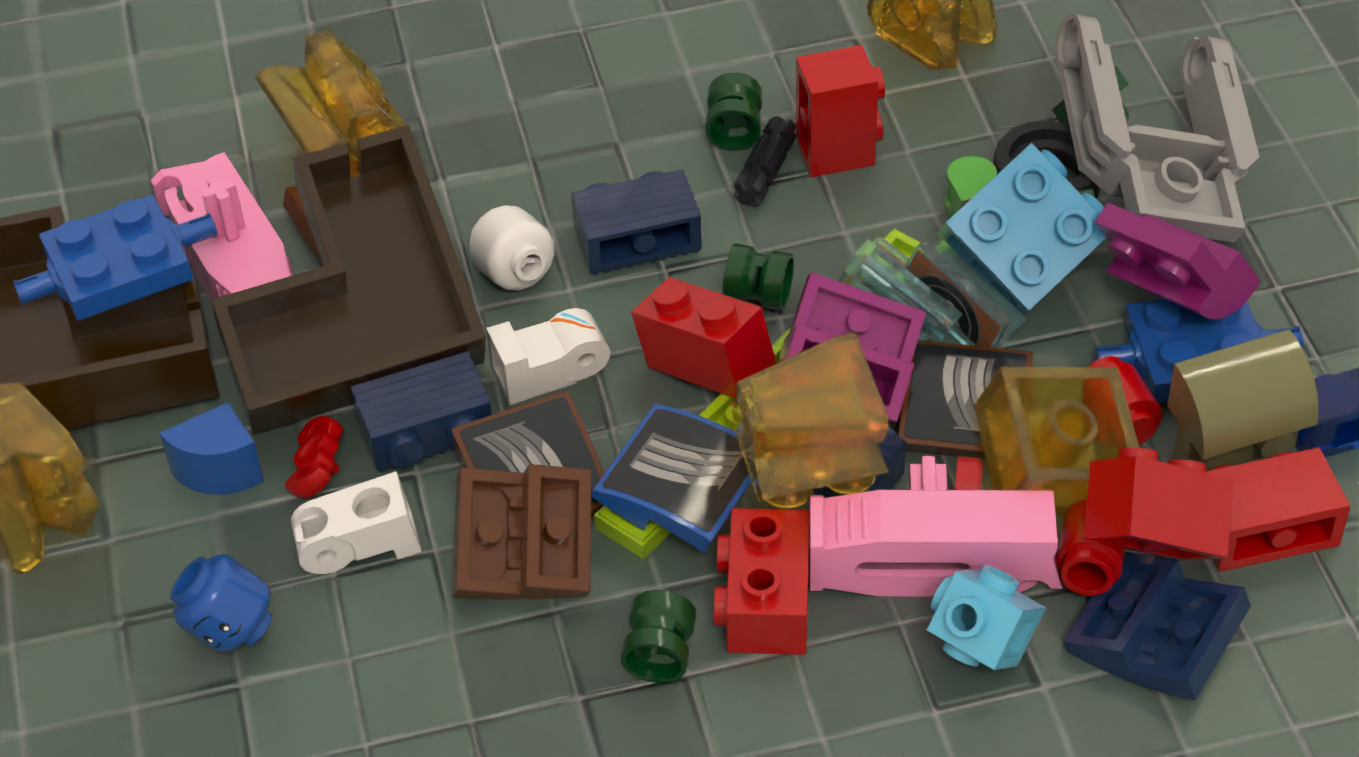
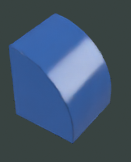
[160,402,264,495]

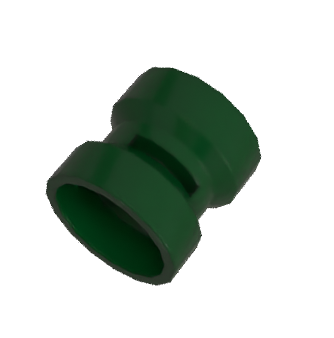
[705,72,762,151]
[722,244,794,311]
[621,590,696,683]

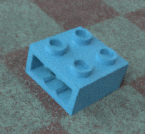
[936,143,1107,320]

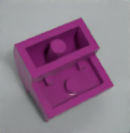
[1095,203,1261,319]
[774,272,926,425]

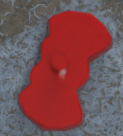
[284,415,344,499]

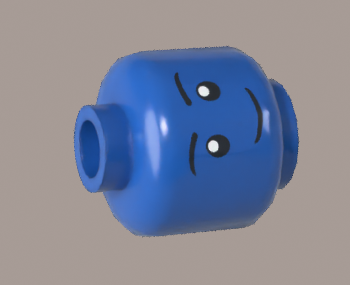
[170,554,272,652]

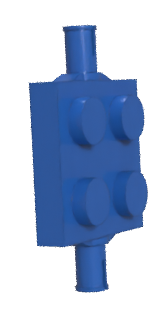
[13,195,218,321]
[1094,300,1304,402]

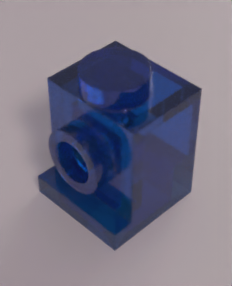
[1295,368,1359,458]

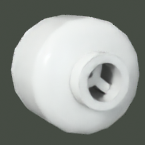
[468,205,555,291]

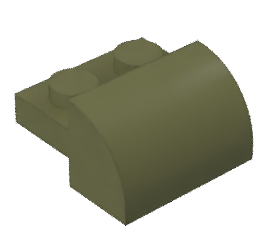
[1167,329,1319,471]

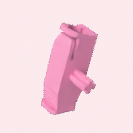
[150,152,293,302]
[810,456,1062,597]

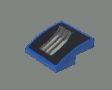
[591,404,770,553]

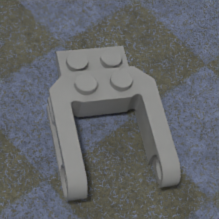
[1055,14,1260,243]

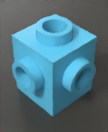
[927,565,1046,670]

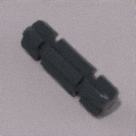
[734,115,796,206]

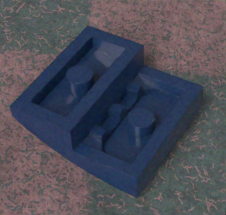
[1063,552,1251,700]

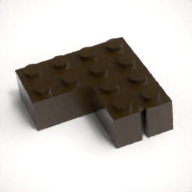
[211,125,486,435]
[0,206,220,443]

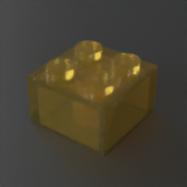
[974,367,1139,516]

